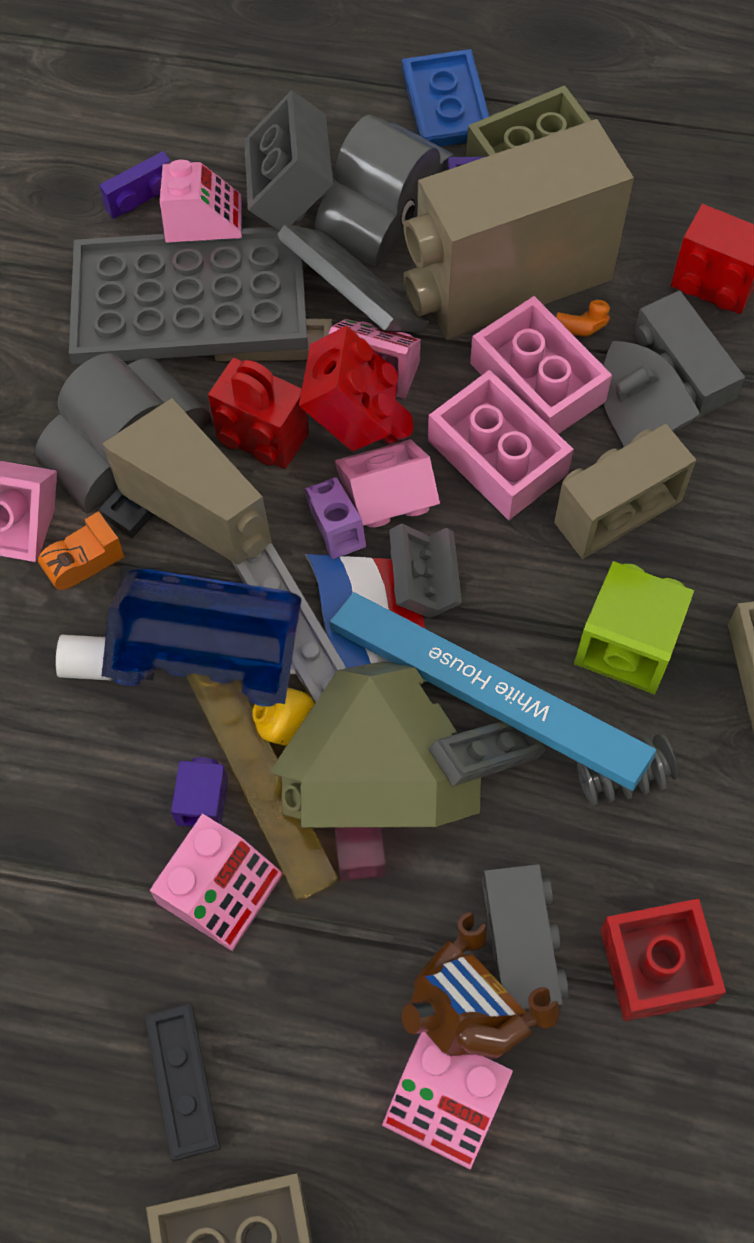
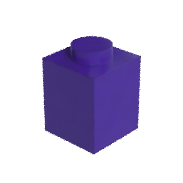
[171,757,228,827]

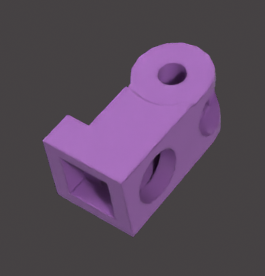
[304,477,366,560]

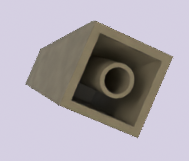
[102,398,272,565]

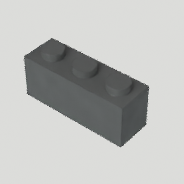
[634,290,745,416]
[482,864,568,1012]

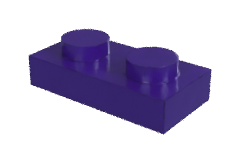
[99,151,171,219]

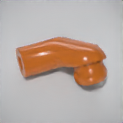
[556,300,610,337]

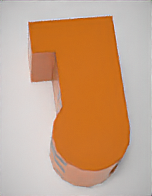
[38,511,125,590]

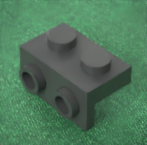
[389,523,462,618]

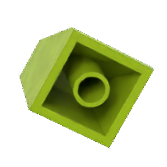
[574,561,694,695]

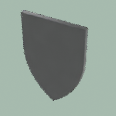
[603,341,701,447]

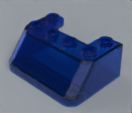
[101,569,302,706]

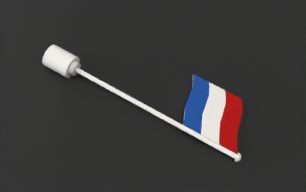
[56,554,428,682]

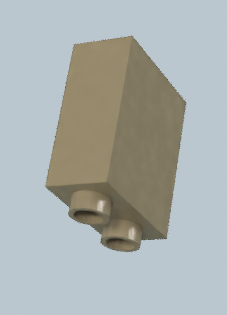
[403,119,634,340]

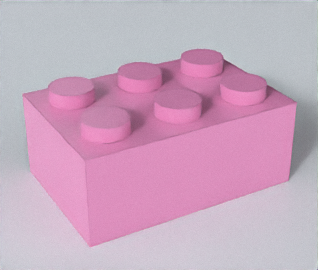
[470,296,612,434]
[428,370,574,520]

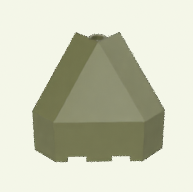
[269,661,481,827]

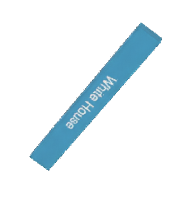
[330,592,657,791]

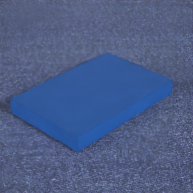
[402,49,489,147]

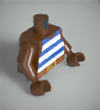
[401,912,560,1058]

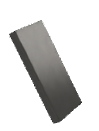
[277,224,429,333]

